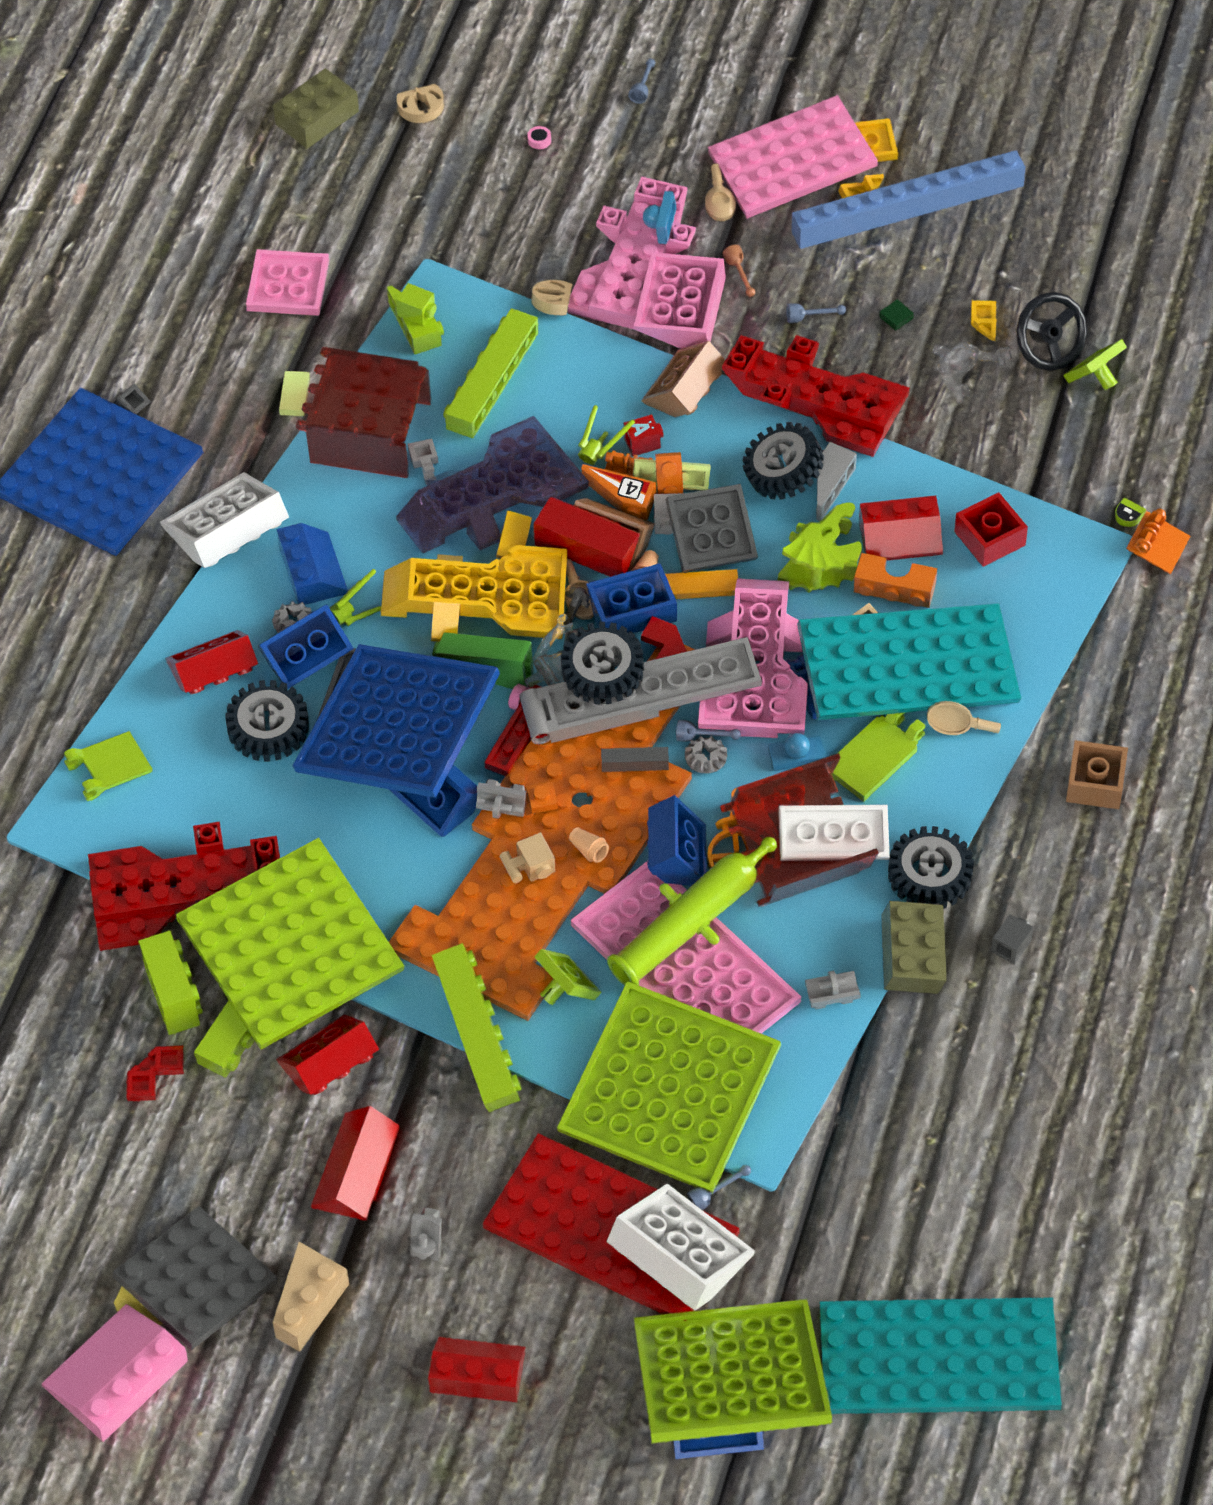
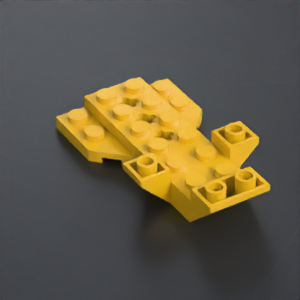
[381,545,567,642]

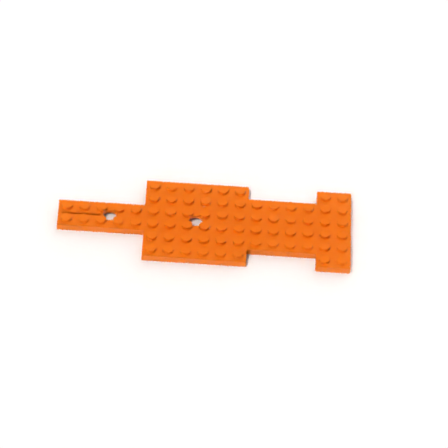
[389,644,695,1021]

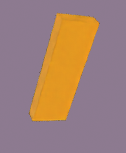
[665,569,738,599]

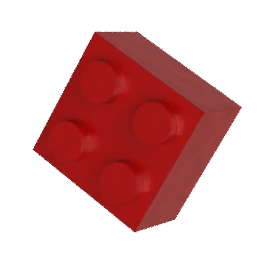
[954,492,1028,567]

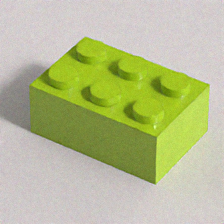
[139,931,203,1035]

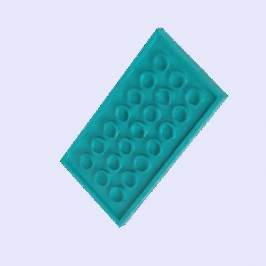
[797,603,1021,720]
[819,1297,1062,1414]

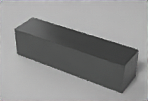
[601,747,669,772]

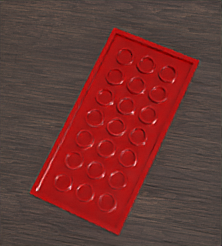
[483,1133,740,1321]

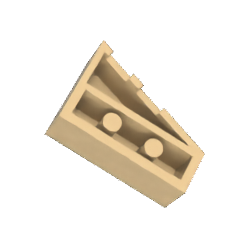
[273,1242,349,1352]

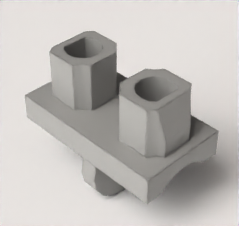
[476,779,526,819]
[805,971,861,1009]
[410,1207,442,1261]

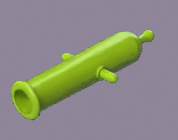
[607,837,777,986]

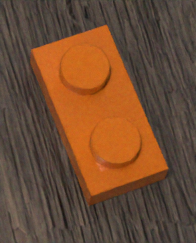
[655,452,683,494]

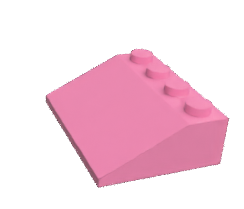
[633,252,726,349]
[42,1304,188,1442]

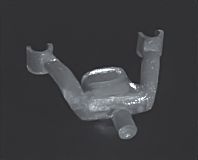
[933,341,1012,403]
[524,614,573,688]

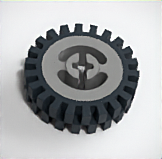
[742,422,824,500]
[561,622,644,705]
[225,680,309,762]
[888,826,974,909]

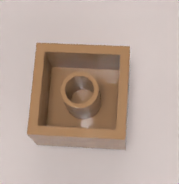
[1066,740,1128,809]

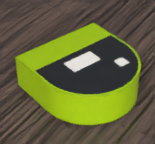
[1115,498,1146,527]

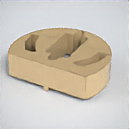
[397,84,444,123]
[531,280,572,315]

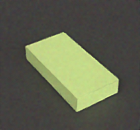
[279,371,310,416]

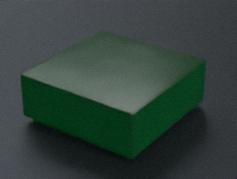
[879,299,914,331]

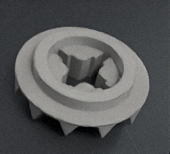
[272,601,312,633]
[685,735,727,773]

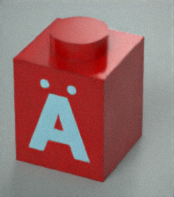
[623,414,664,457]

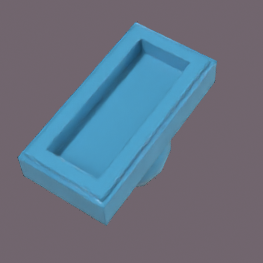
[643,191,677,244]
[768,733,826,771]

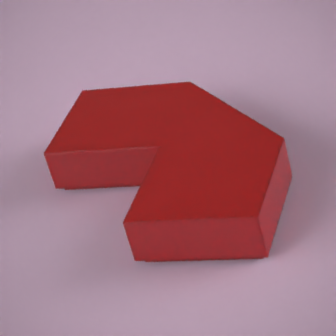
[641,616,687,659]
[126,1045,184,1102]

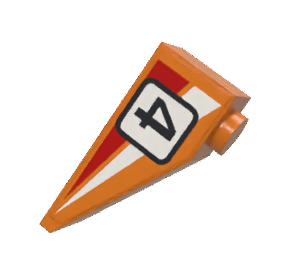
[581,464,657,520]

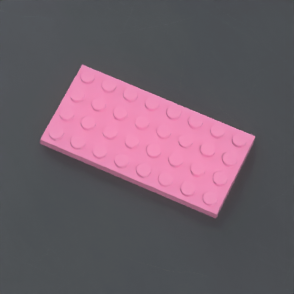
[571,861,801,1034]

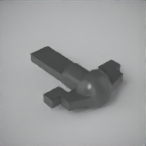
[563,587,590,627]

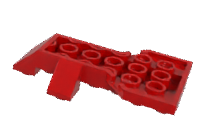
[722,335,910,457]
[88,821,280,951]

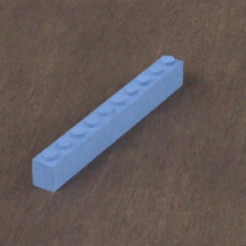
[792,150,1026,249]

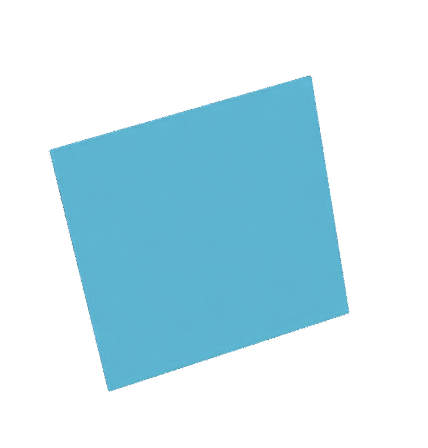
[7,259,1133,1191]

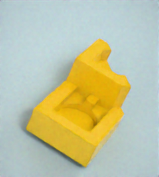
[838,174,884,199]
[971,300,996,341]

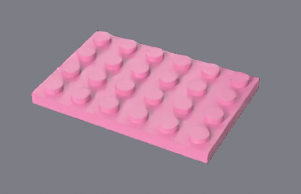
[708,95,878,219]

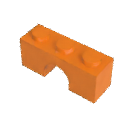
[854,553,937,608]

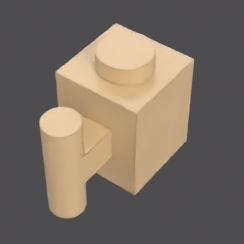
[499,832,556,883]

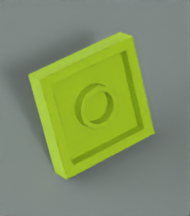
[1063,339,1127,391]
[535,949,602,1005]

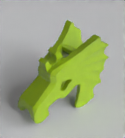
[777,502,862,593]

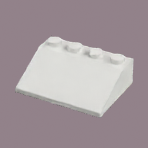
[160,472,289,568]
[607,1184,755,1310]

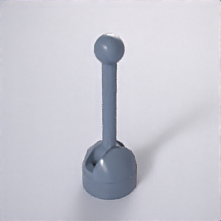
[628,58,655,104]
[786,303,846,323]
[676,720,741,742]
[686,1165,751,1210]

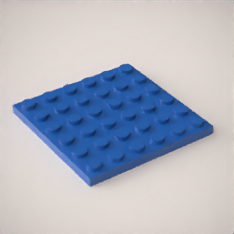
[0,387,203,556]
[292,644,500,798]

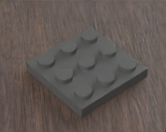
[665,484,758,573]

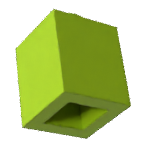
[396,283,437,326]

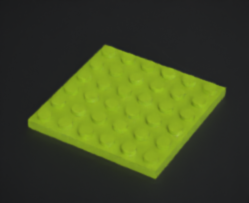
[176,837,404,1050]
[557,981,781,1194]
[634,1299,832,1443]

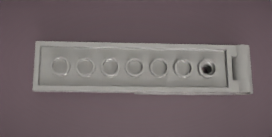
[519,637,762,744]

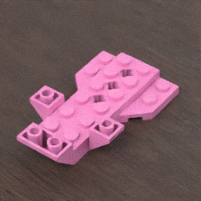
[567,177,696,329]
[698,578,808,738]

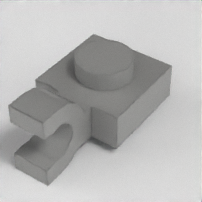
[408,439,438,484]

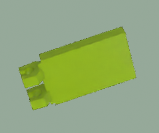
[824,713,926,802]

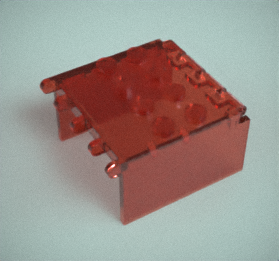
[296,347,432,478]
[720,753,879,907]

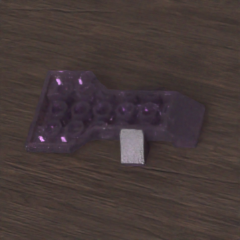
[396,416,589,553]

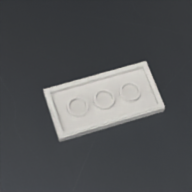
[778,805,890,861]

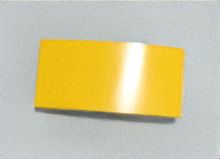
[495,510,532,558]

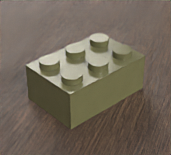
[273,68,359,149]
[881,901,947,994]

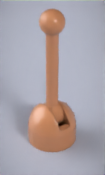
[723,245,755,297]

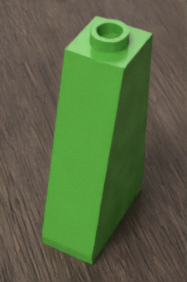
[432,632,533,689]

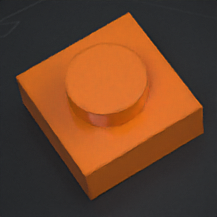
[526,781,558,814]

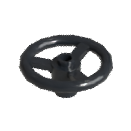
[1016,292,1088,371]

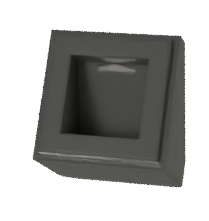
[113,383,151,414]

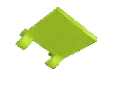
[64,731,152,801]

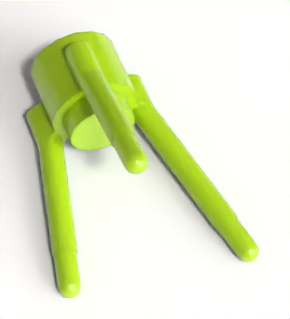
[578,405,635,465]
[330,569,381,626]

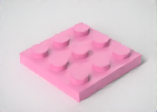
[246,249,329,316]

